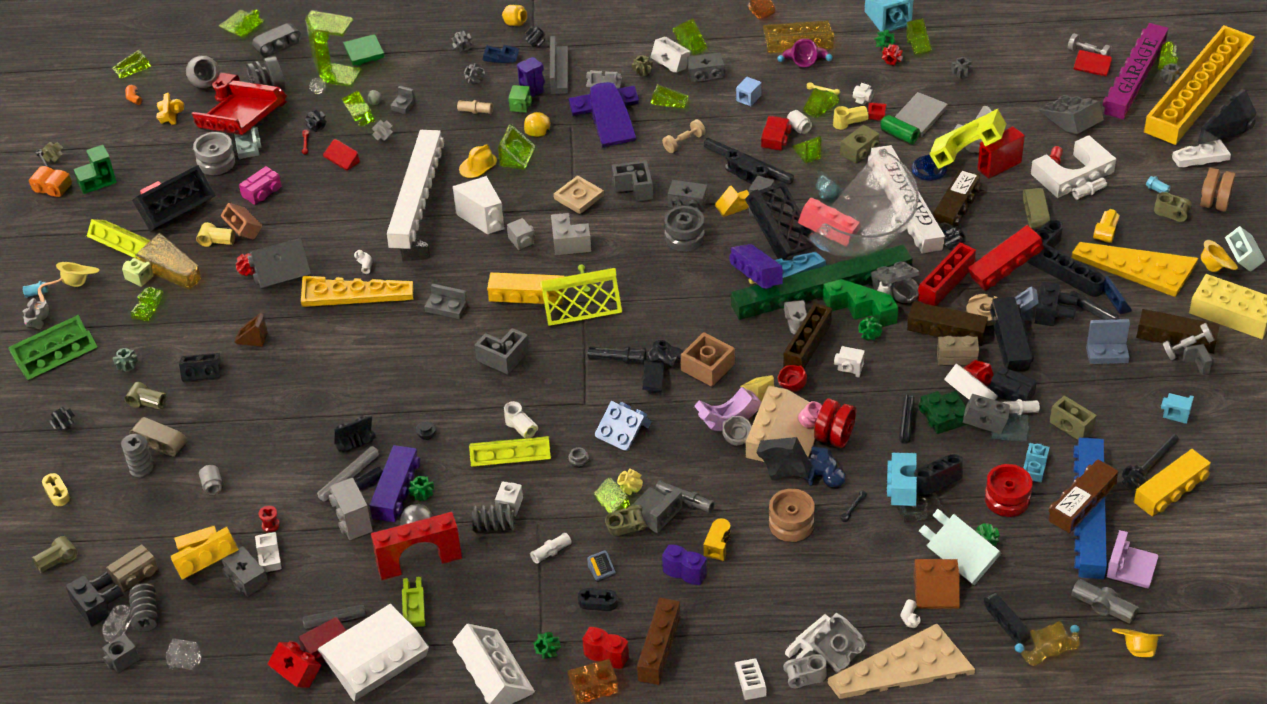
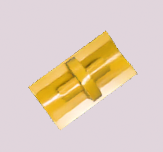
[157,93,184,125]

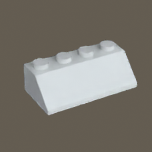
[453,624,535,704]

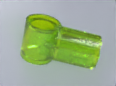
[1158,41,1178,70]

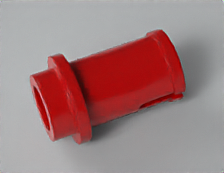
[1049,146,1063,165]

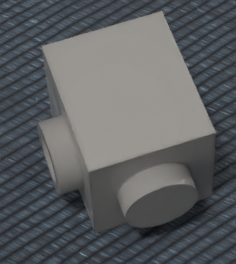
[507,218,535,250]

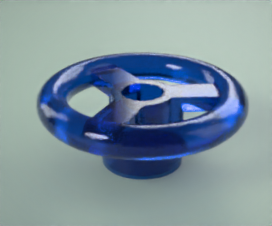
[911,155,947,181]

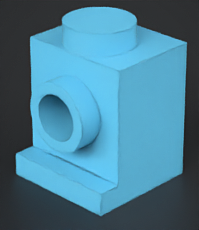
[1161,393,1194,424]

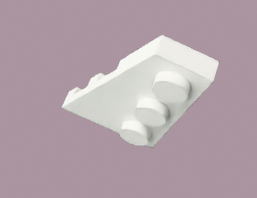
[1172,139,1231,167]

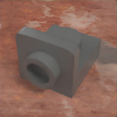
[390,86,416,114]

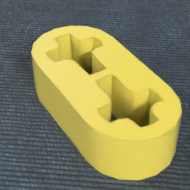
[42,474,70,506]

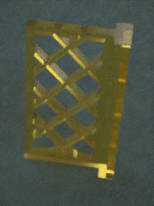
[763,20,834,53]

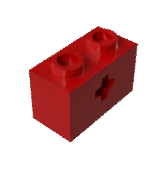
[267,641,321,688]

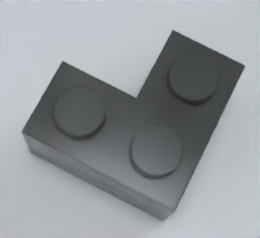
[612,160,653,201]
[475,328,529,375]

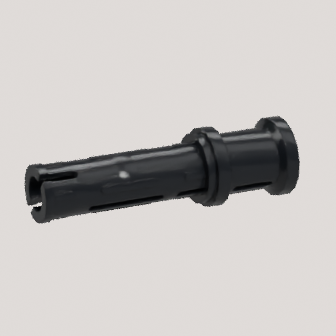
[587,346,647,365]

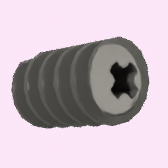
[121,434,154,478]
[472,504,514,531]
[129,583,158,631]

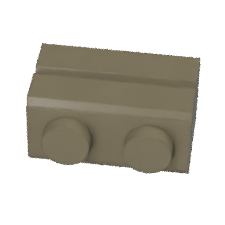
[937,336,979,365]
[106,544,158,592]

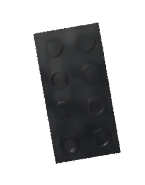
[132,165,216,231]

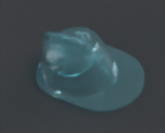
[815,170,843,199]

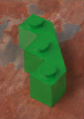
[823,279,898,327]

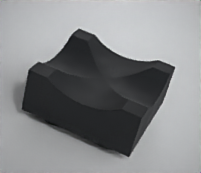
[756,437,812,480]

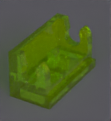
[342,90,375,126]

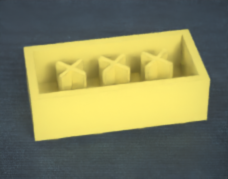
[1189,274,1267,339]

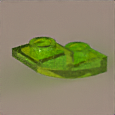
[130,287,163,321]

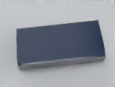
[1103,276,1132,315]

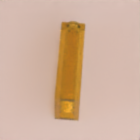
[135,233,201,290]

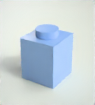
[736,77,761,106]

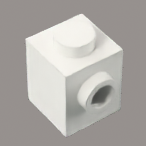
[495,482,523,516]

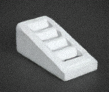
[735,658,766,700]

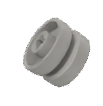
[193,132,235,175]

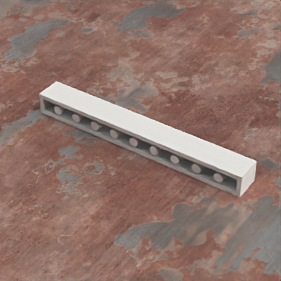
[387,130,444,249]

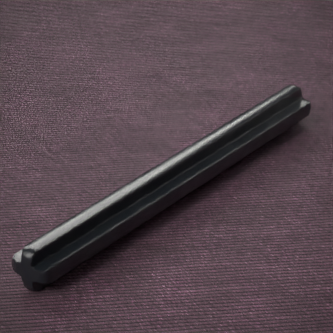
[704,138,794,184]

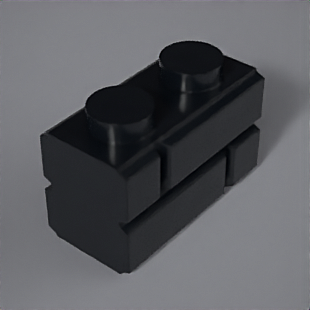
[990,366,1037,402]

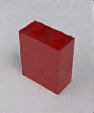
[977,126,1025,179]

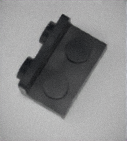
[179,353,221,382]

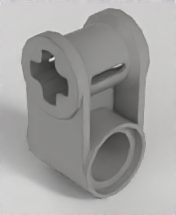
[784,300,807,334]
[783,654,827,688]

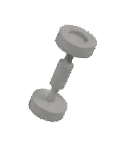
[1068,33,1112,56]
[1163,323,1215,360]

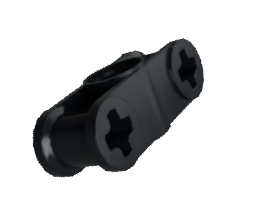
[725,149,768,184]

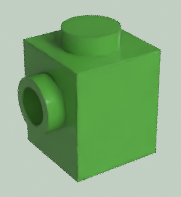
[509,85,532,113]

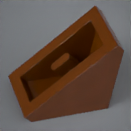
[234,313,268,347]

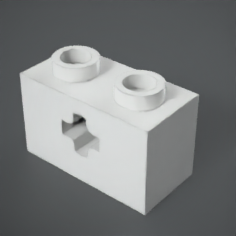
[650,37,691,72]

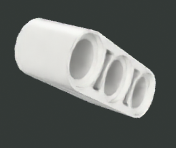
[944,364,998,400]

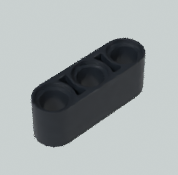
[914,454,963,495]

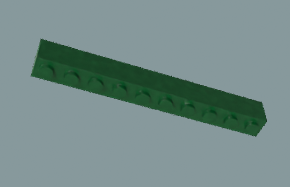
[731,244,913,320]

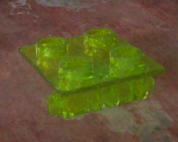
[219,9,264,38]

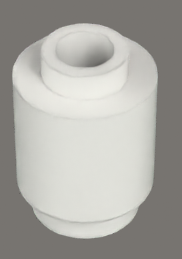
[787,110,812,134]

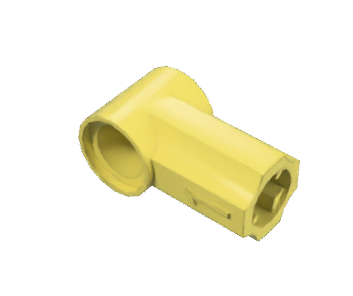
[833,106,868,130]
[196,223,235,247]

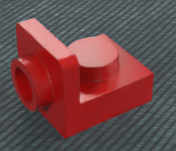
[963,360,994,387]

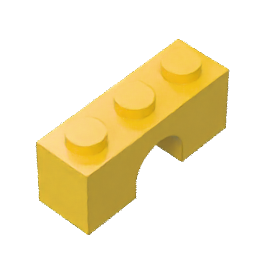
[171,527,239,579]

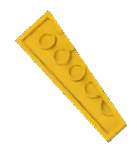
[301,276,413,307]

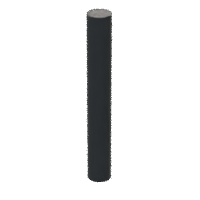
[1141,434,1179,472]

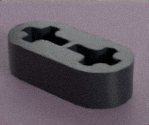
[578,588,618,611]

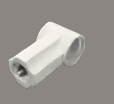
[504,402,538,438]

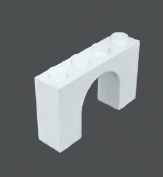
[1031,136,1116,198]

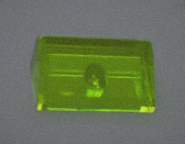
[593,477,630,513]

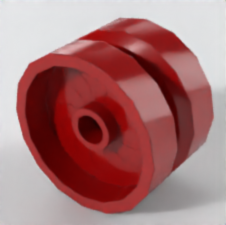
[814,399,857,448]
[985,464,1032,517]

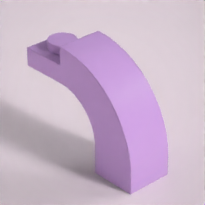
[695,387,762,431]

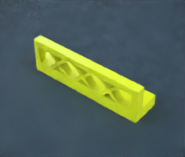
[87,219,160,261]
[469,436,551,466]

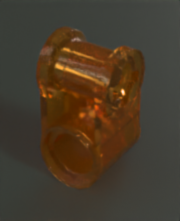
[748,0,775,20]

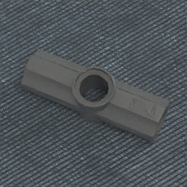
[1071,579,1139,624]

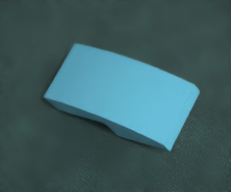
[1023,443,1050,482]

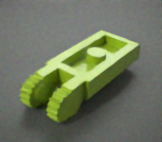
[402,577,425,627]

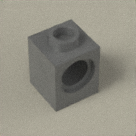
[102,634,140,673]

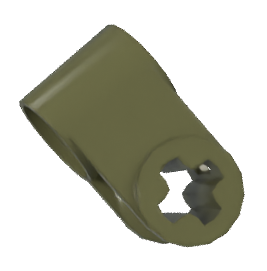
[1154,192,1192,222]
[605,505,647,536]

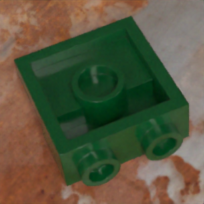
[918,391,969,434]

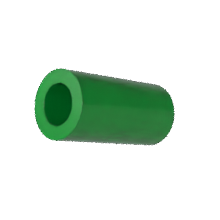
[880,115,920,144]

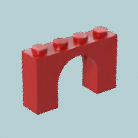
[371,512,462,580]

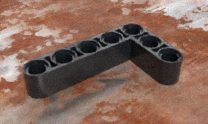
[1026,220,1105,297]

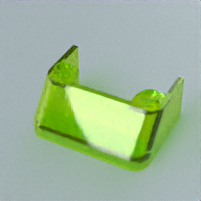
[305,11,362,87]

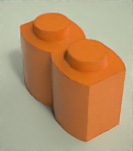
[29,166,72,197]

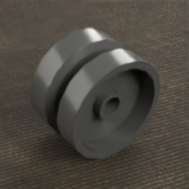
[664,206,705,252]

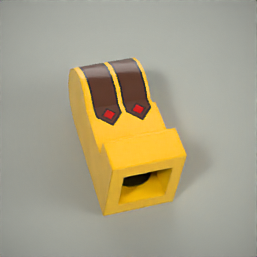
[703,518,730,561]

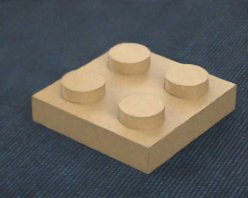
[554,176,604,214]

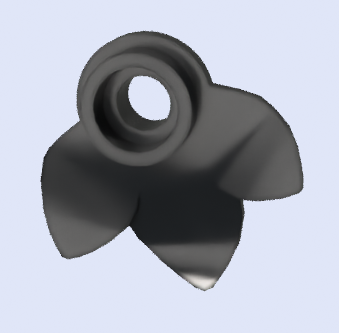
[648,340,683,366]

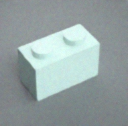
[1225,226,1266,272]

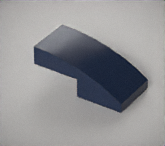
[482,45,520,63]

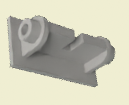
[586,70,622,89]

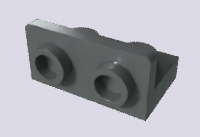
[424,284,468,319]

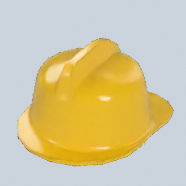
[459,144,497,178]
[1201,240,1238,272]
[1112,628,1163,657]

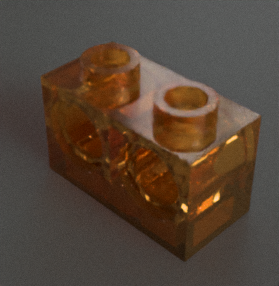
[567,659,618,704]

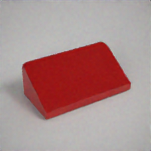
[1073,50,1112,77]
[323,139,360,171]

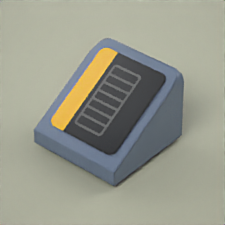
[587,550,616,581]

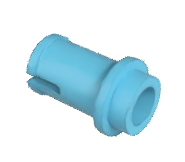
[1146,176,1171,193]
[23,281,48,298]

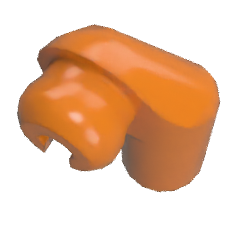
[125,85,142,105]

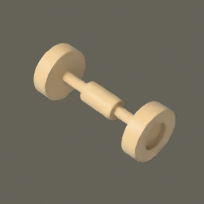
[662,119,705,153]

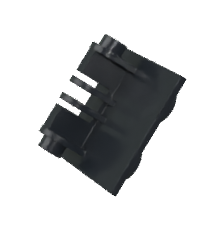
[334,416,376,452]

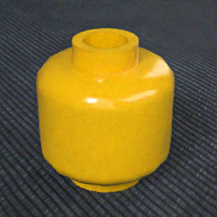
[502,5,527,26]

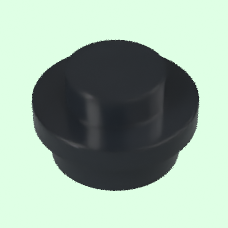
[416,421,436,440]

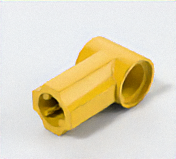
[1093,209,1120,243]

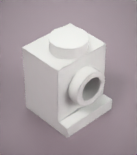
[834,346,864,377]

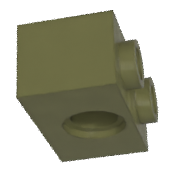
[840,124,880,164]
[1050,396,1097,440]

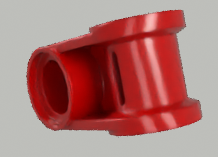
[212,73,240,102]

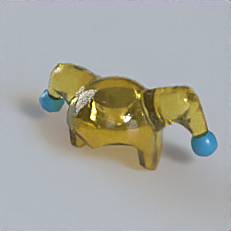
[1015,621,1080,666]

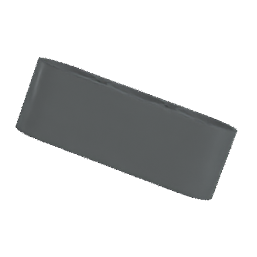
[252,23,302,56]

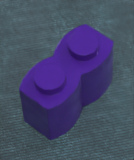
[662,545,707,585]

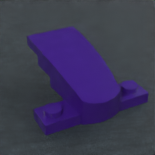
[569,82,639,147]

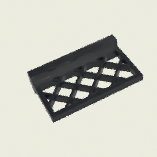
[745,181,818,260]

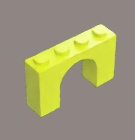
[930,109,1006,169]

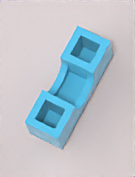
[887,453,916,506]

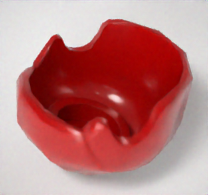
[777,365,807,392]

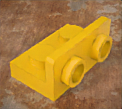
[175,526,216,552]

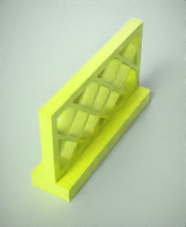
[540,268,622,326]

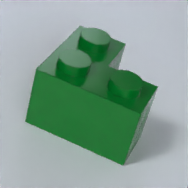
[73,145,117,194]

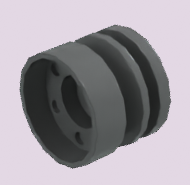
[246,56,285,90]

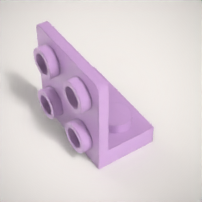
[1107,530,1158,588]

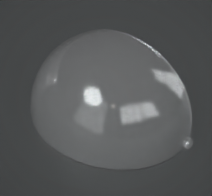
[807,148,919,257]

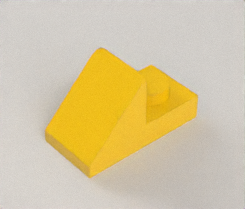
[715,186,749,217]

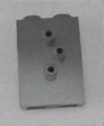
[248,238,311,288]

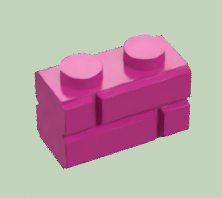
[239,166,281,205]

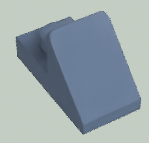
[1015,286,1038,321]

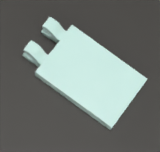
[919,509,1002,585]

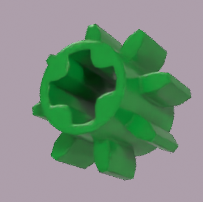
[874,30,896,51]
[858,317,882,341]
[409,476,434,501]
[975,523,1000,547]
[534,632,561,659]

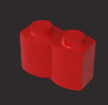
[761,116,792,151]
[582,627,629,669]

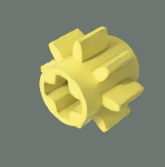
[617,469,643,495]

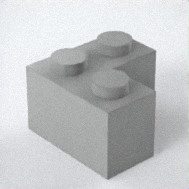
[551,213,591,255]
[329,478,372,540]

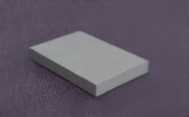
[895,92,948,137]

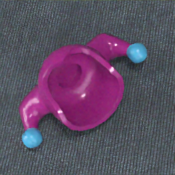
[777,38,833,67]

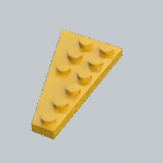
[1071,242,1198,297]

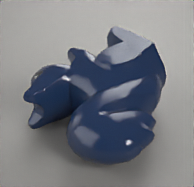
[804,447,846,488]

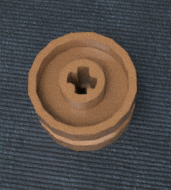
[1200,167,1236,212]
[769,489,815,542]

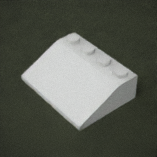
[318,604,429,702]

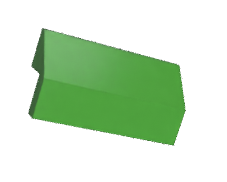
[8,315,97,380]

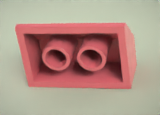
[798,198,861,247]

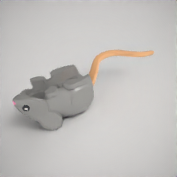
[22,278,62,329]

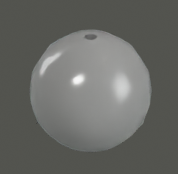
[186,55,219,88]

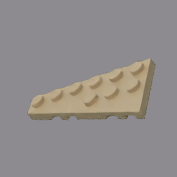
[828,624,975,699]

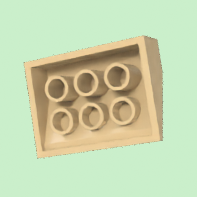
[746,385,815,462]

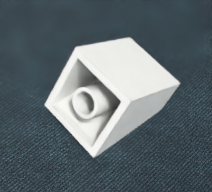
[453,176,504,234]

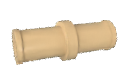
[457,100,493,114]

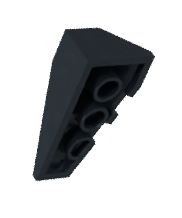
[1197,89,1257,144]

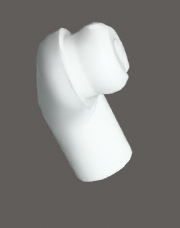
[354,250,372,274]
[900,600,920,628]

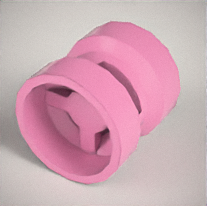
[798,401,822,428]

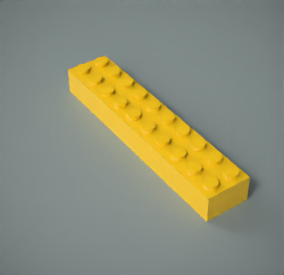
[1144,26,1255,145]

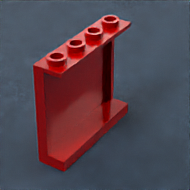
[191,81,284,135]

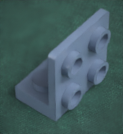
[1086,319,1130,364]

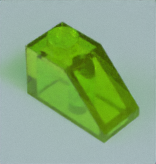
[672,18,708,55]

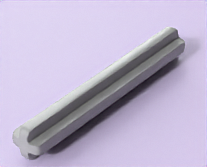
[317,446,379,502]

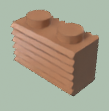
[221,203,262,240]

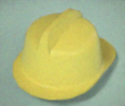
[56,262,99,287]

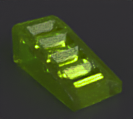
[112,50,151,79]
[650,84,689,109]

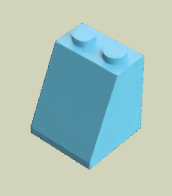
[865,0,913,32]

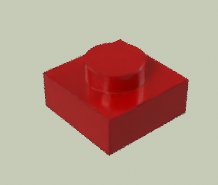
[868,103,886,120]

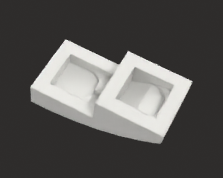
[255,532,281,572]

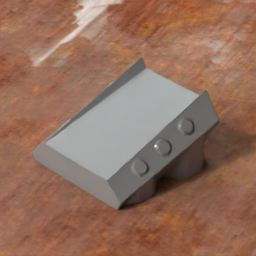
[808,613,867,673]

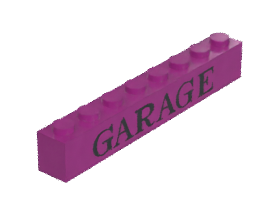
[1102,23,1169,120]

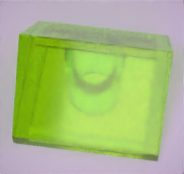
[498,124,536,170]

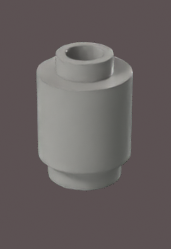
[199,465,223,495]

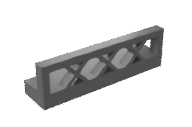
[550,36,568,94]

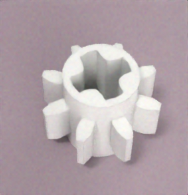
[853,83,874,105]

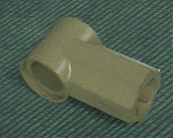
[124,382,167,409]
[32,536,78,573]

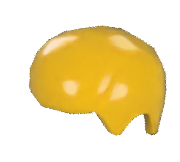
[524,112,551,137]

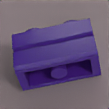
[517,57,545,97]

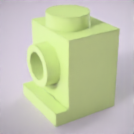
[122,258,154,287]

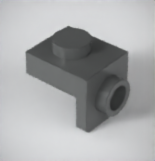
[1182,344,1213,375]

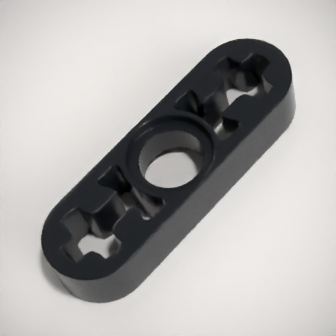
[984,593,1030,644]

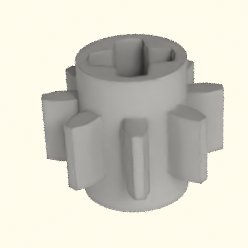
[372,120,393,141]

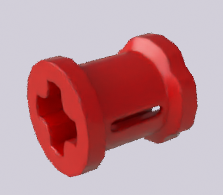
[258,506,280,533]

